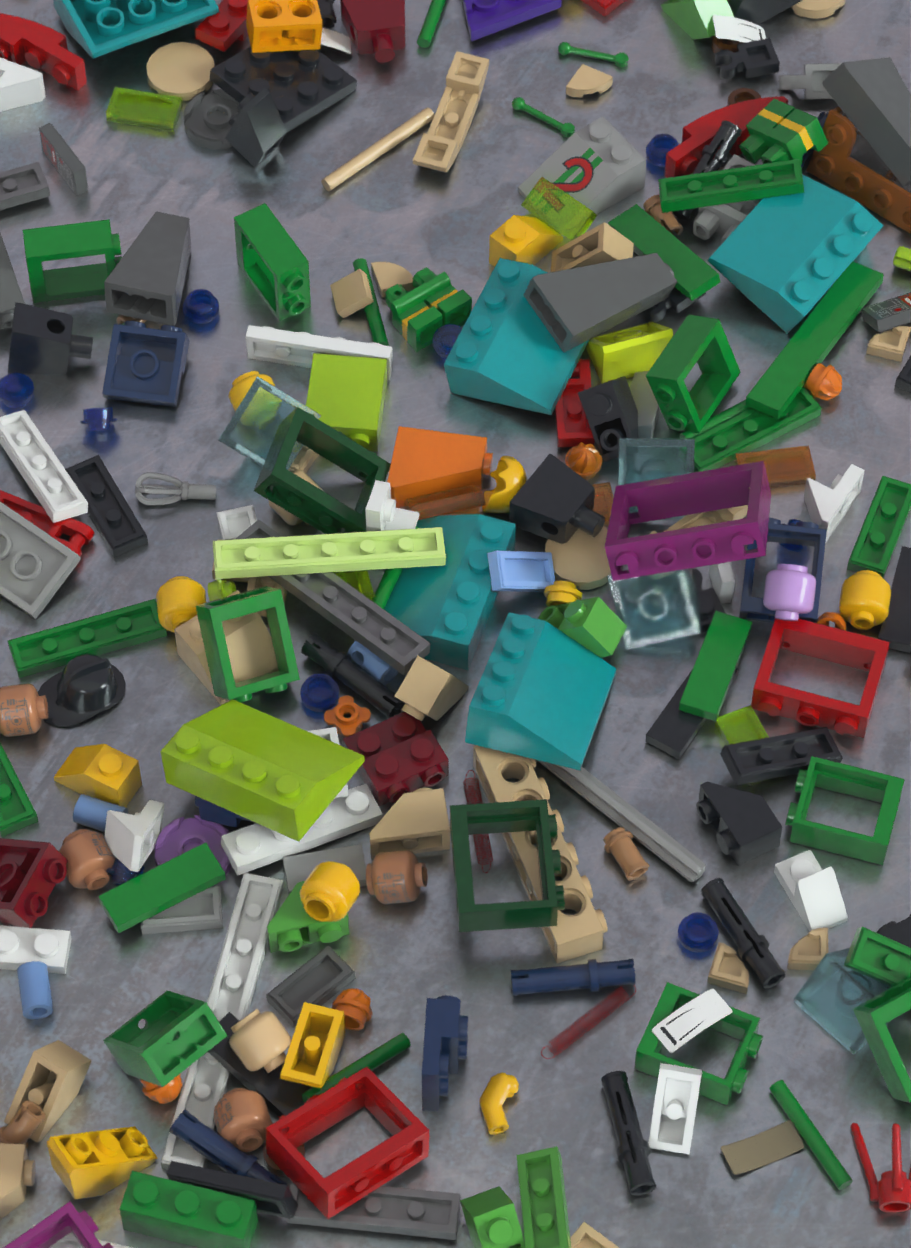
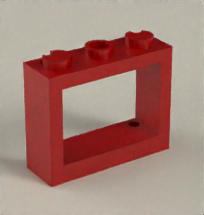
[751,618,890,738]
[266,1067,430,1219]

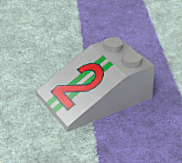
[518,117,646,235]

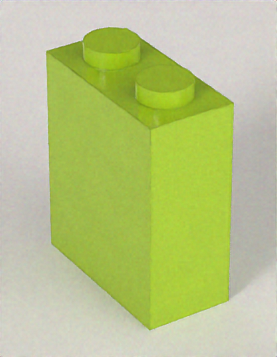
[305,353,387,452]

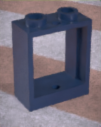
[739,518,827,623]

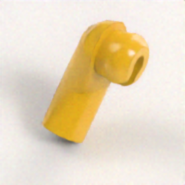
[479,1072,519,1135]

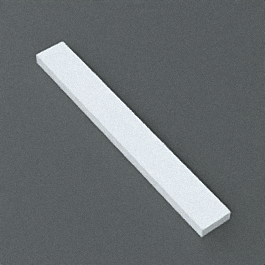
[161,873,284,1170]

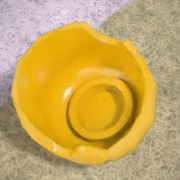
[482,456,528,514]

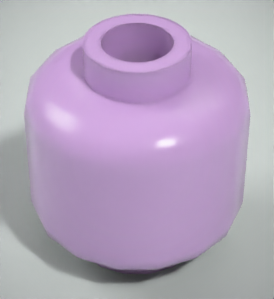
[763,564,816,621]

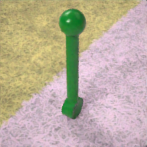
[558,42,628,68]
[512,97,575,138]

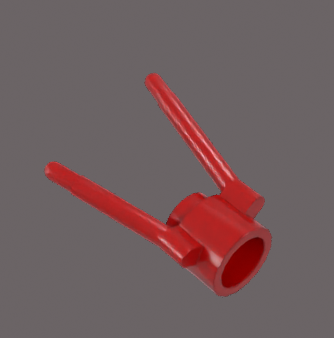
[850,1123,911,1213]

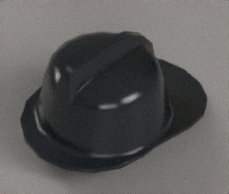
[38,654,126,727]

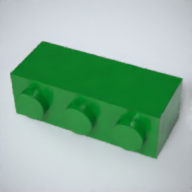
[119,1171,258,1248]

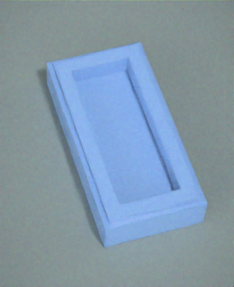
[487,550,555,592]

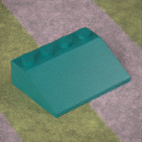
[53,0,219,58]
[707,174,884,333]
[443,258,589,415]
[384,514,516,671]
[465,612,617,770]

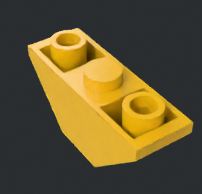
[46,1126,158,1199]

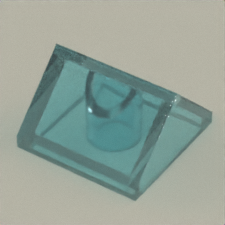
[218,376,321,470]
[617,438,695,513]
[607,569,701,650]
[794,948,893,1055]

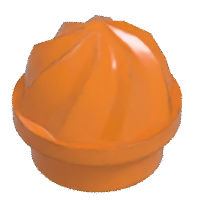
[804,363,842,400]
[565,442,602,480]
[332,988,373,1031]
[140,1074,183,1104]

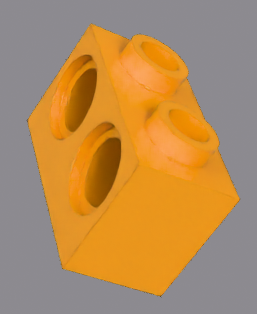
[246,0,323,53]

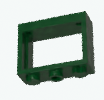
[253,407,391,534]
[450,799,565,932]

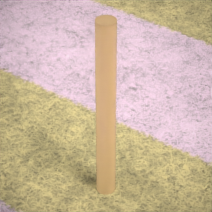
[321,107,435,191]

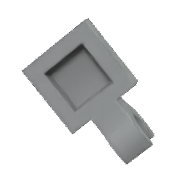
[779,63,840,99]

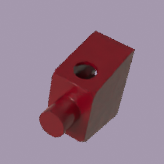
[340,0,405,63]

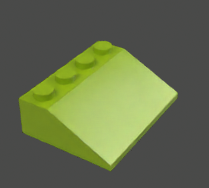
[160,699,365,842]

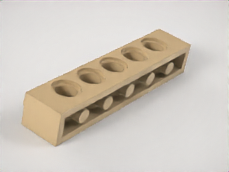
[473,745,608,964]

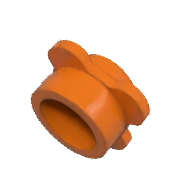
[324,695,371,737]

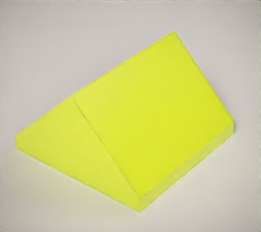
[586,322,674,384]

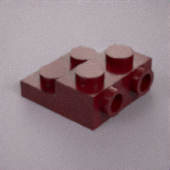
[343,712,449,807]
[0,838,68,928]

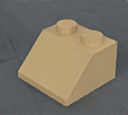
[174,590,279,705]

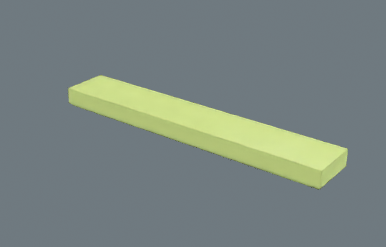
[213,527,446,579]

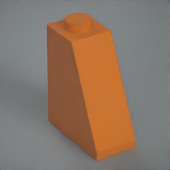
[387,426,493,508]

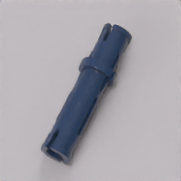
[511,958,636,996]
[169,1109,288,1185]

